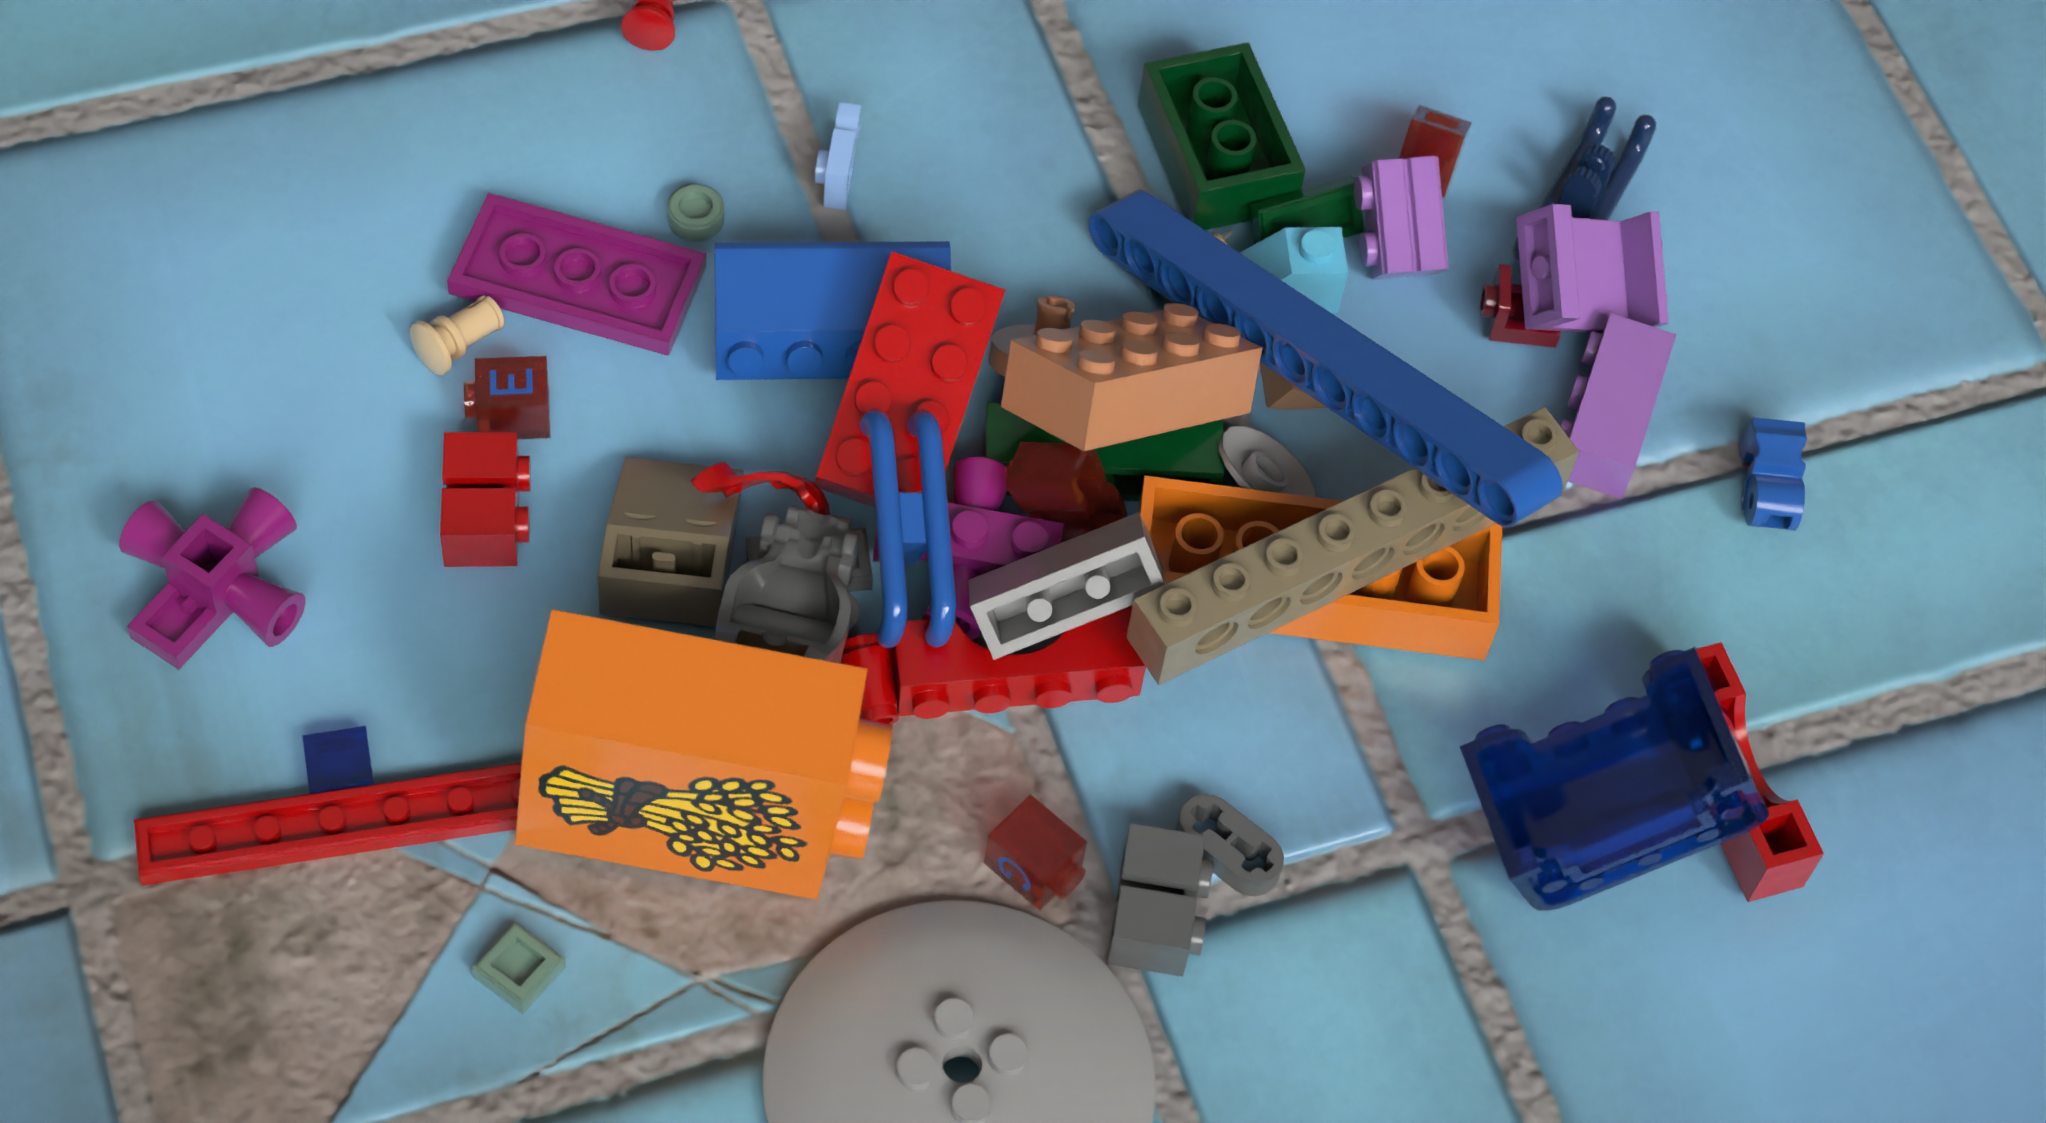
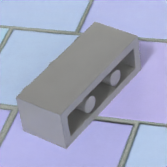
[968,512,1166,660]

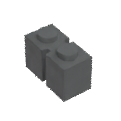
[1107,823,1213,977]

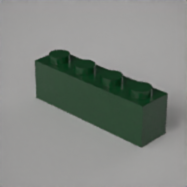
[983,402,1224,501]

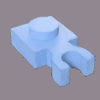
[815,102,861,210]

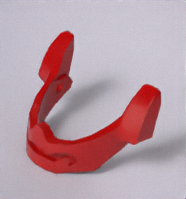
[690,462,831,515]

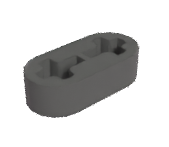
[1176,794,1284,897]

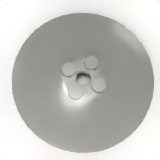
[762,900,1156,1123]

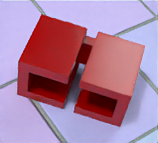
[440,432,531,567]

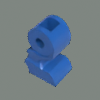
[1738,417,1807,531]

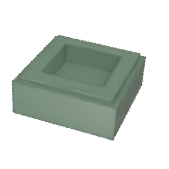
[472,921,565,1014]

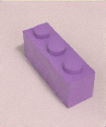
[1560,313,1677,499]

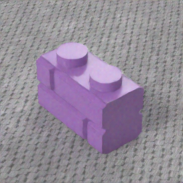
[1354,156,1449,280]

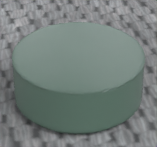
[667,184,724,241]

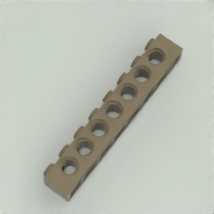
[1126,407,1580,685]

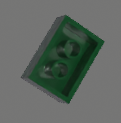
[1137,42,1306,231]

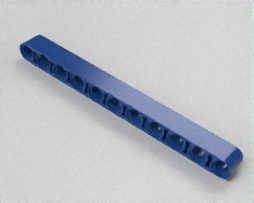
[1088,189,1563,527]

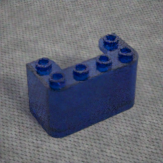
[1459,647,1769,911]

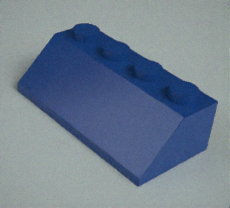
[714,241,951,380]

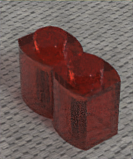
[1005,442,1128,543]

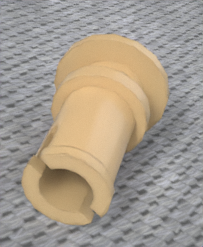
[410,295,505,375]

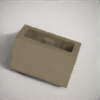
[598,457,744,627]

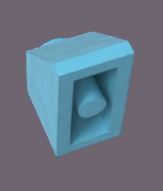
[1240,227,1348,313]

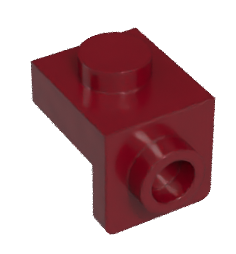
[1480,264,1561,348]

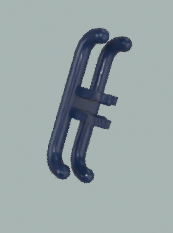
[1513,96,1656,262]

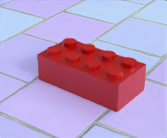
[814,251,1005,508]

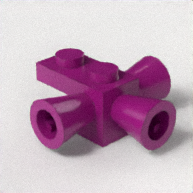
[873,457,1064,640]
[119,487,306,670]

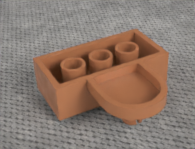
[988,296,1263,451]

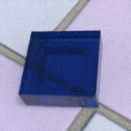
[302,726,374,793]

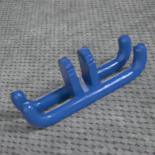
[859,409,956,648]

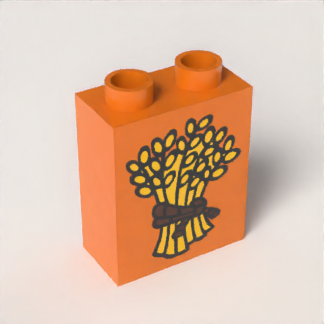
[515,609,893,900]

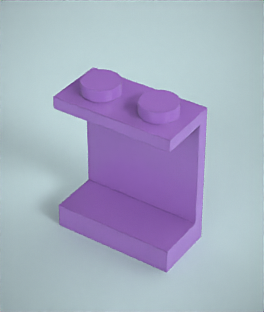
[1516,204,1669,333]

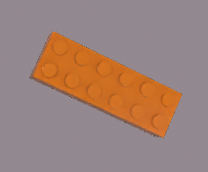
[1137,475,1502,661]

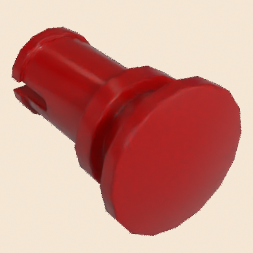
[621,0,675,51]

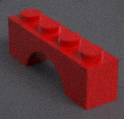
[892,605,1146,719]
[1649,642,1824,902]

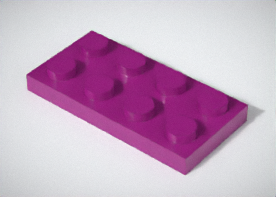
[447,193,706,356]

